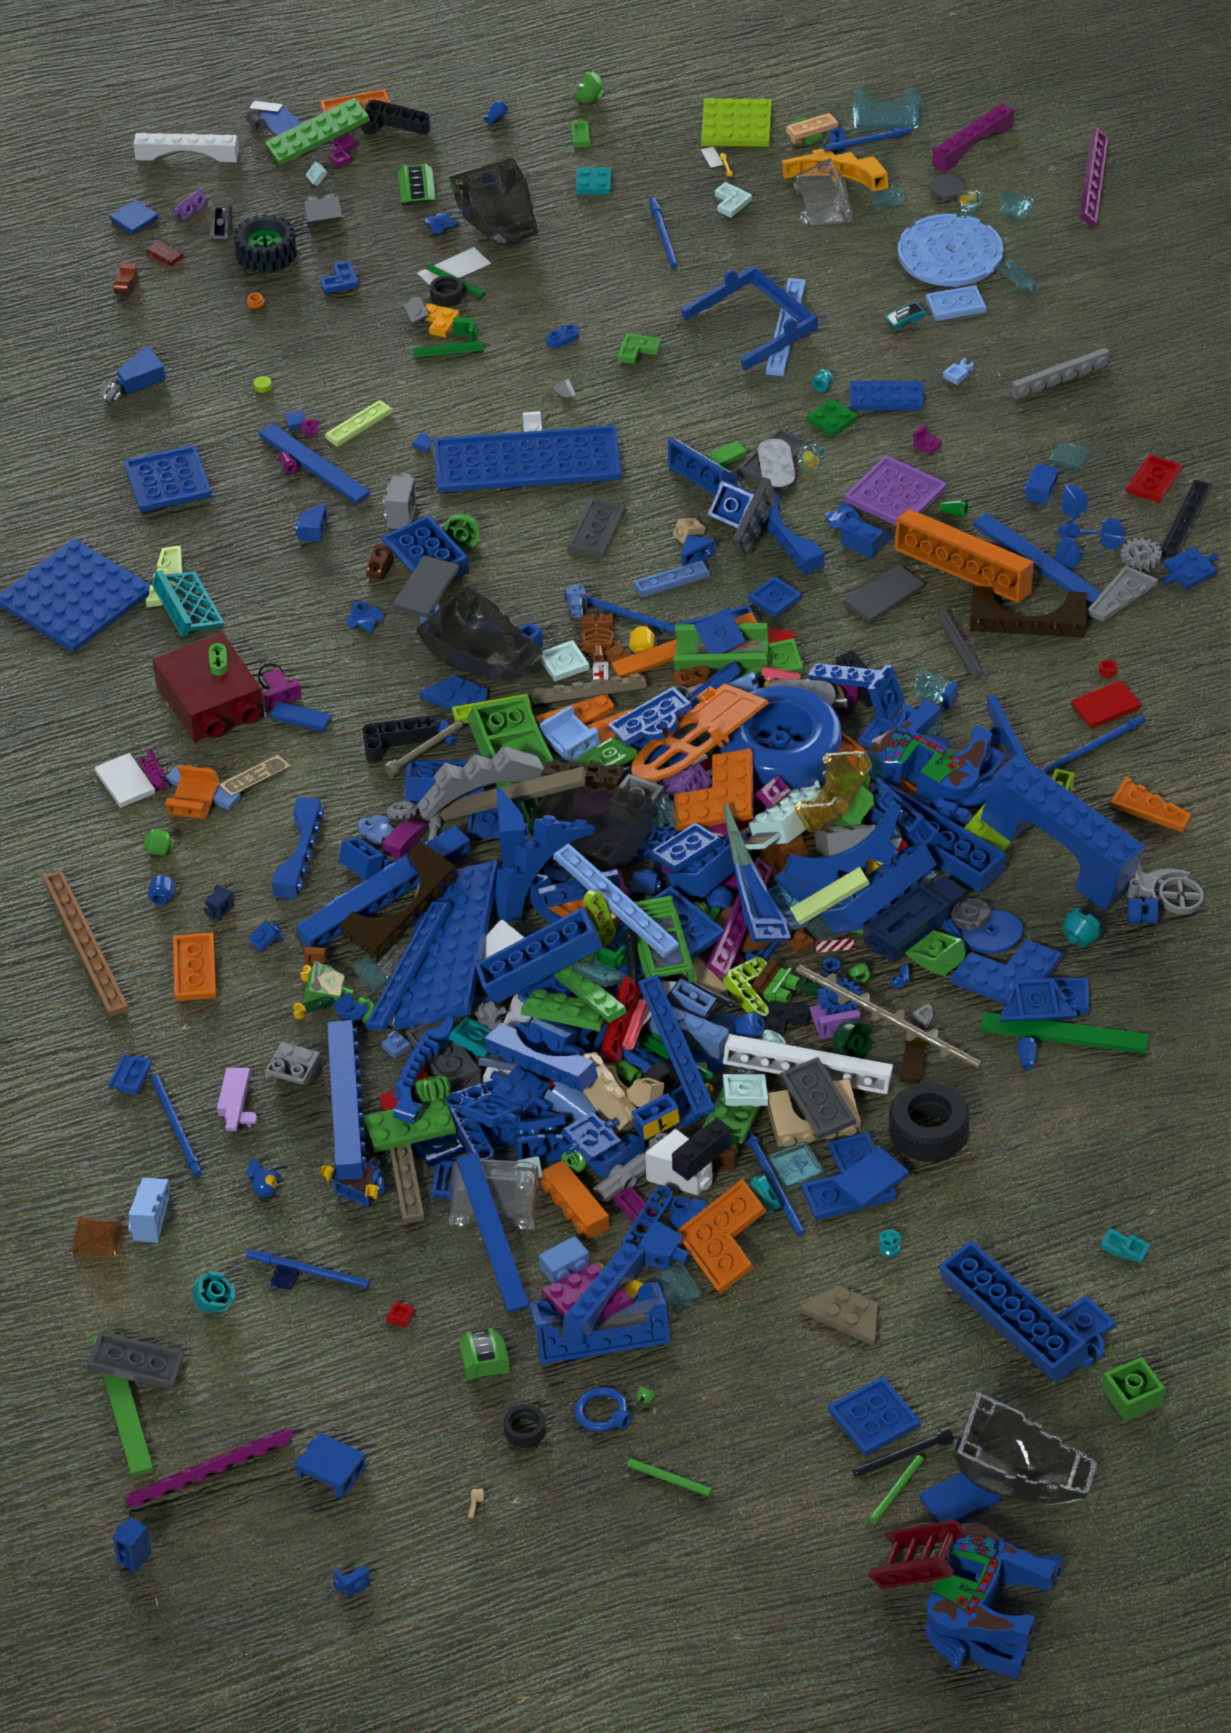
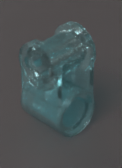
[872,182,906,210]
[999,191,1034,219]
[914,670,951,703]

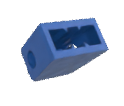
[638,1220,691,1270]

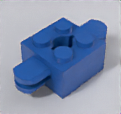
[512,1018,587,1056]

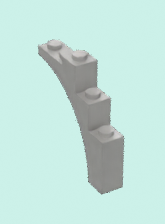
[417,746,544,820]

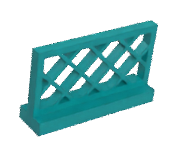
[152,570,224,637]

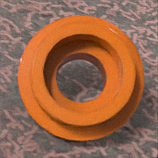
[247,293,265,309]

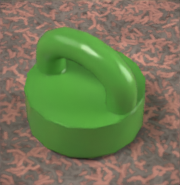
[847,962,870,984]

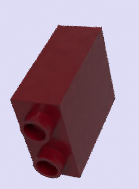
[152,632,264,743]

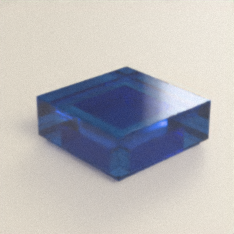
[270,1265,299,1290]

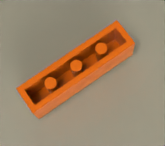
[541,1160,609,1240]

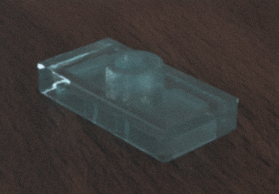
[351,955,390,993]

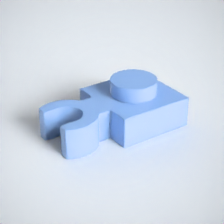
[943,358,974,385]

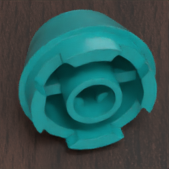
[1062,907,1103,947]
[747,1174,781,1215]
[193,1271,235,1314]

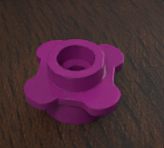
[301,419,319,436]

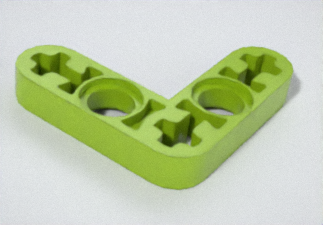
[573,890,616,966]
[723,957,769,1020]

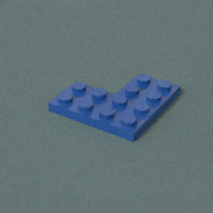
[950,940,1063,1004]
[802,1132,897,1221]

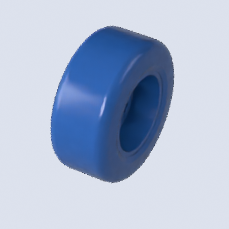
[719,686,842,797]

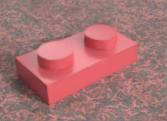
[760,666,801,681]

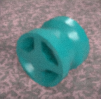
[811,369,834,392]
[879,1230,901,1257]

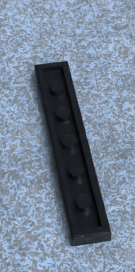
[1161,480,1212,558]

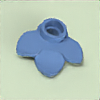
[358,815,394,846]

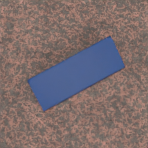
[587,1133,645,1178]

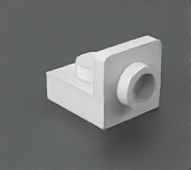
[523,411,542,432]

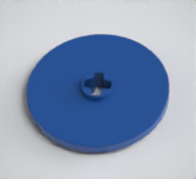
[962,910,1023,954]

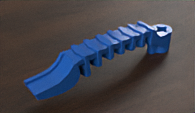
[393,1014,454,1125]

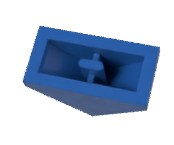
[681,535,715,566]

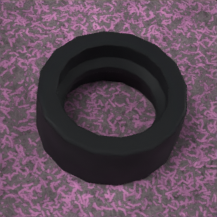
[429,275,463,307]
[642,1060,679,1096]
[504,1404,546,1448]

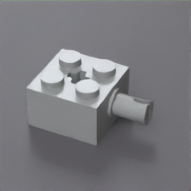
[383,474,416,529]
[610,774,664,826]

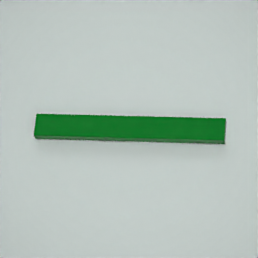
[981,1012,1149,1054]

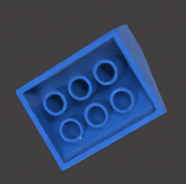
[381,515,469,581]
[405,760,486,803]
[497,788,529,869]

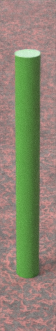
[869,1455,924,1524]
[627,1458,713,1497]

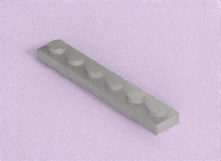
[1012,348,1110,400]

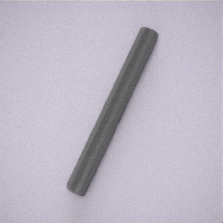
[939,610,983,678]

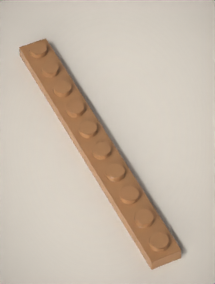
[43,870,129,1017]

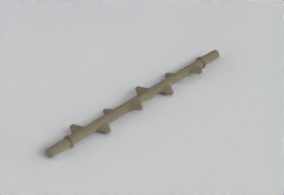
[796,964,982,1069]

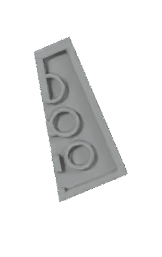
[1087,566,1159,622]

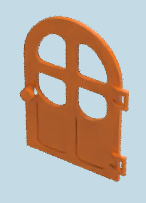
[631,683,769,781]

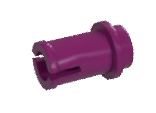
[279,452,297,473]

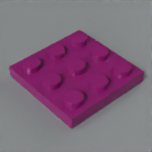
[542,1262,632,1323]

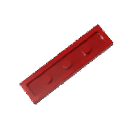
[599,977,641,1063]

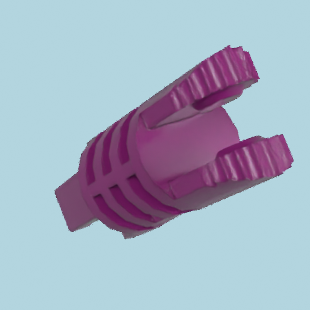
[138,748,168,791]

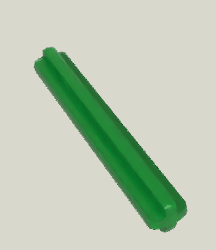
[413,341,484,358]

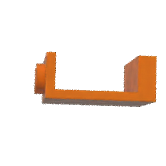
[165,765,219,820]

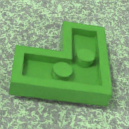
[617,333,661,364]

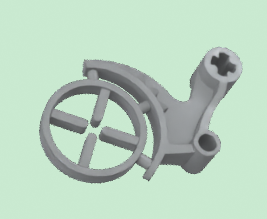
[1127,862,1204,915]

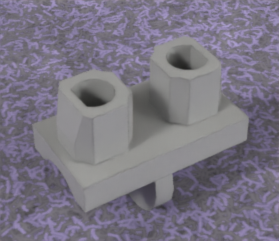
[472,1000,507,1030]

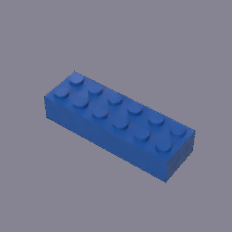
[821,844,937,934]
[475,907,603,1004]

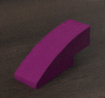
[382,818,429,859]

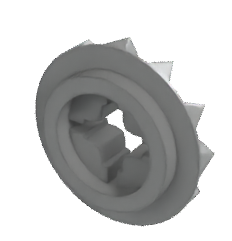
[386,801,418,820]

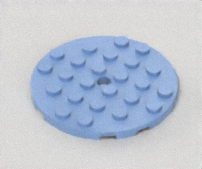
[898,214,1003,287]

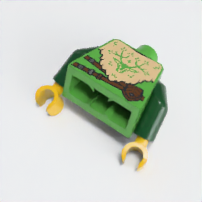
[293,962,353,1019]

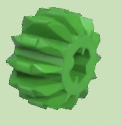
[415,1075,451,1102]

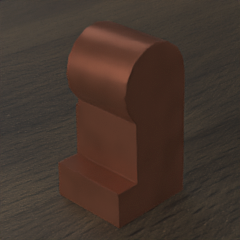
[114,263,138,295]
[366,544,394,580]

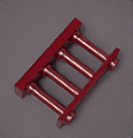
[868,1520,968,1589]

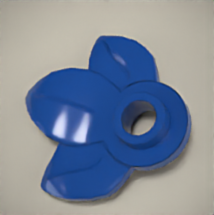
[425,213,459,233]
[825,503,860,529]
[347,601,385,633]
[670,1197,708,1230]

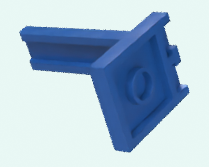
[808,663,905,720]

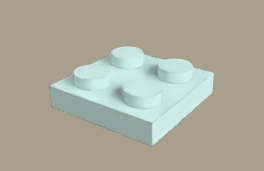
[538,640,589,682]
[723,1074,768,1107]

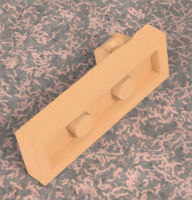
[786,113,838,144]

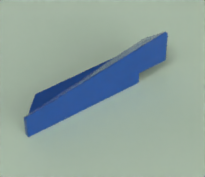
[875,778,948,848]

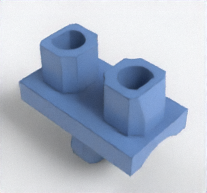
[567,584,587,618]

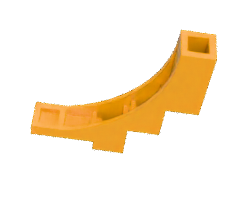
[782,149,889,192]

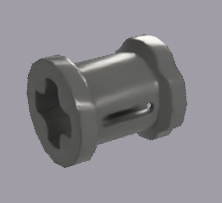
[246,110,266,132]

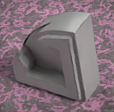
[553,378,576,398]
[912,1003,933,1029]

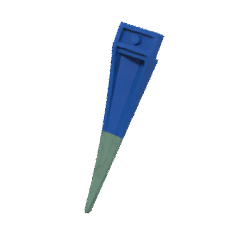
[723,803,791,942]

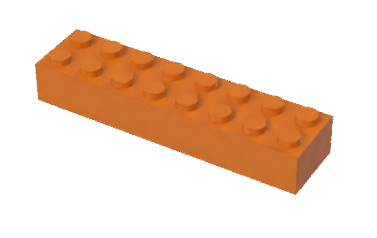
[895,509,1034,603]

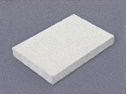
[94,753,155,808]

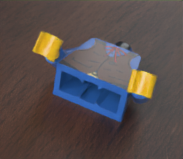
[319,1157,385,1207]

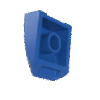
[707,480,754,528]

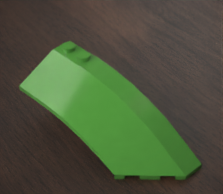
[467,696,564,832]

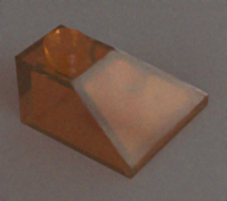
[759,835,808,885]
[73,1217,121,1255]

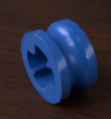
[822,957,841,977]

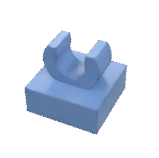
[382,1030,411,1059]

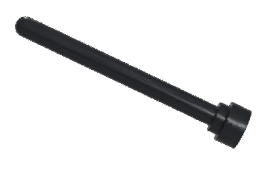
[622,928,639,1002]
[664,974,735,1008]
[853,1426,954,1477]

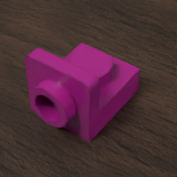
[913,424,942,456]
[834,685,859,715]

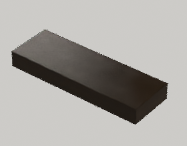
[900,1037,927,1083]

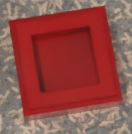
[386,1301,415,1328]

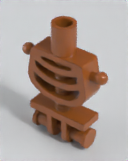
[575,613,621,662]

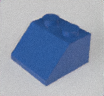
[841,518,893,558]

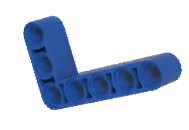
[446,1080,499,1174]

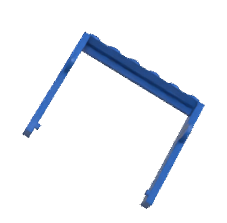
[681,266,818,371]

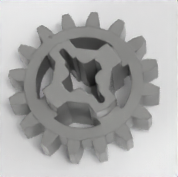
[1121,537,1162,572]

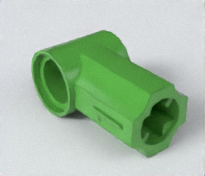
[606,1056,642,1085]

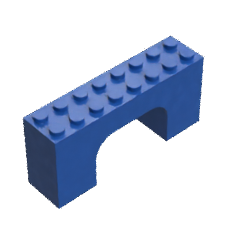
[980,754,1145,912]

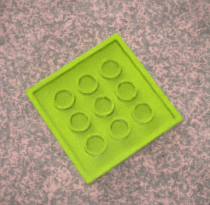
[701,98,771,147]

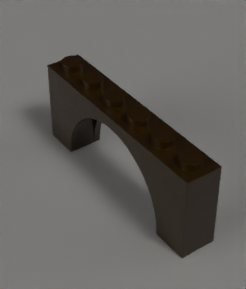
[970,586,1087,638]
[339,841,458,960]

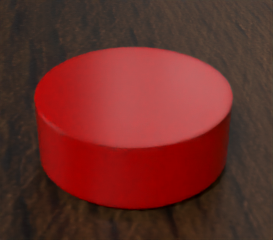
[1098,660,1118,678]

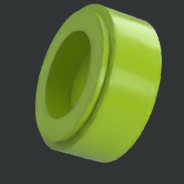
[254,376,272,393]

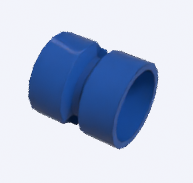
[1128,898,1158,924]

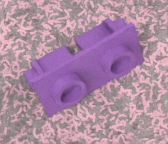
[173,188,208,221]

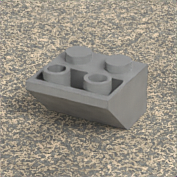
[303,194,342,224]
[265,1042,321,1085]

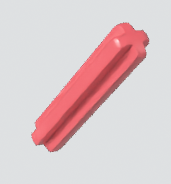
[622,999,648,1050]

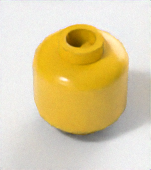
[629,626,655,654]

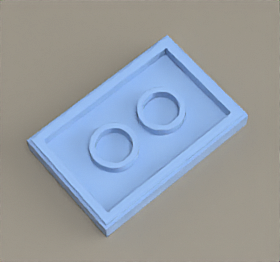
[925,285,986,321]

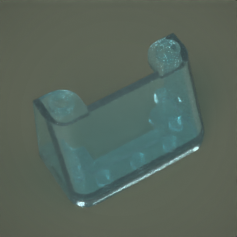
[852,87,921,129]

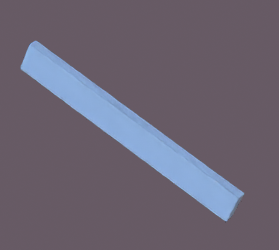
[766,278,806,376]
[553,844,680,958]

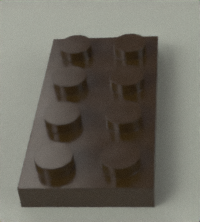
[539,760,625,791]

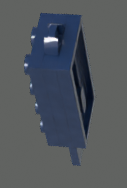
[864,875,966,963]

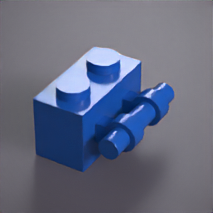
[339,837,391,879]

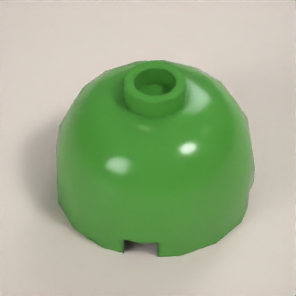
[573,69,604,104]
[443,513,480,551]

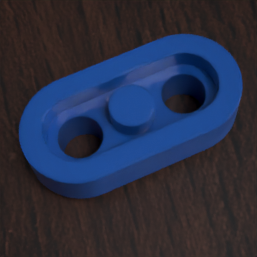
[546,324,579,348]

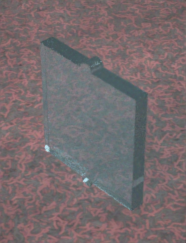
[1049,440,1090,470]

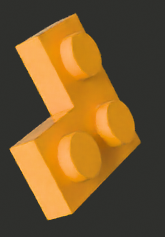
[423,303,460,338]

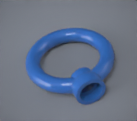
[575,1387,631,1432]

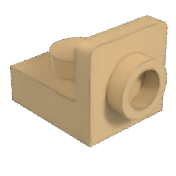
[673,518,706,544]

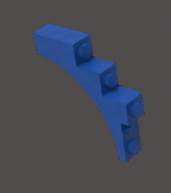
[783,802,902,887]
[493,815,595,921]

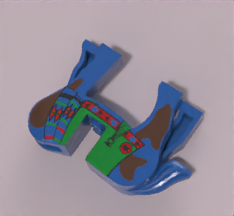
[866,699,1007,809]
[926,1523,1063,1679]

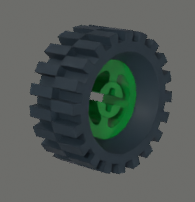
[234,214,297,273]

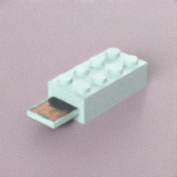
[744,788,830,849]

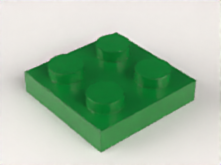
[807,398,858,437]

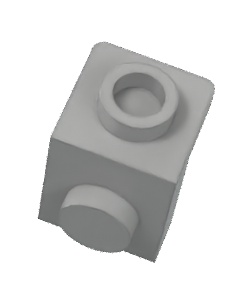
[404,296,429,324]

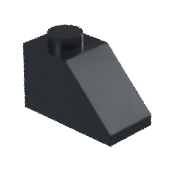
[211,204,233,240]

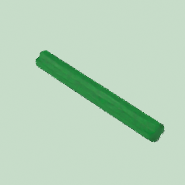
[639,1034,713,1082]

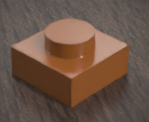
[604,644,631,664]
[786,928,814,955]
[304,947,327,967]

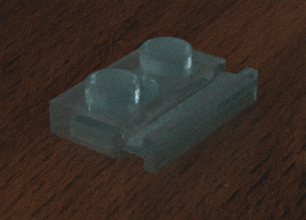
[654,1263,702,1310]

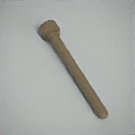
[383,721,463,778]

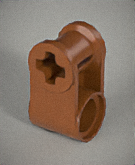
[672,665,710,688]

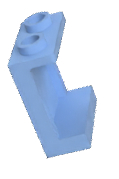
[540,706,600,763]

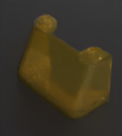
[794,751,872,832]

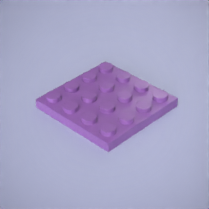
[844,455,947,525]

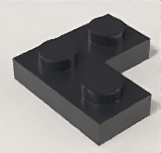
[764,1000,810,1037]

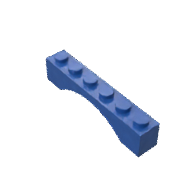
[753,490,824,574]
[272,797,324,899]
[485,1023,598,1092]
[562,1242,645,1344]

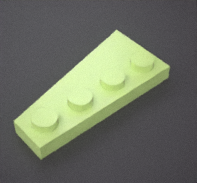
[146,546,184,607]

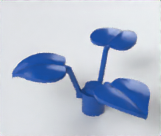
[1055,484,1125,569]

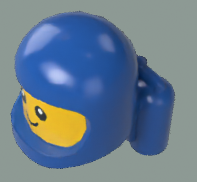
[246,1159,281,1198]

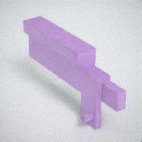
[217,1068,257,1131]

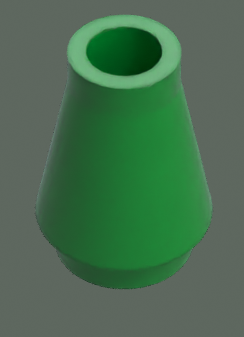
[940,500,968,518]

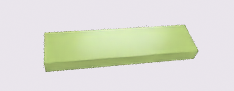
[325,400,392,447]
[790,867,870,925]

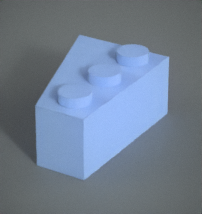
[128,1178,170,1243]

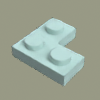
[715,182,752,218]

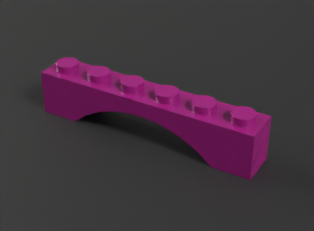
[932,103,1014,173]

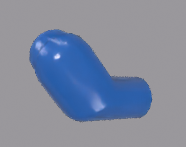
[438,720,457,746]

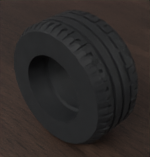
[889,1082,970,1162]

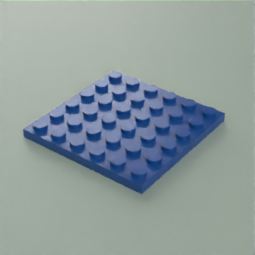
[0,538,151,653]

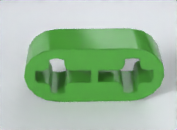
[209,643,228,676]

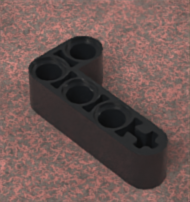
[362,100,431,135]
[362,716,438,763]

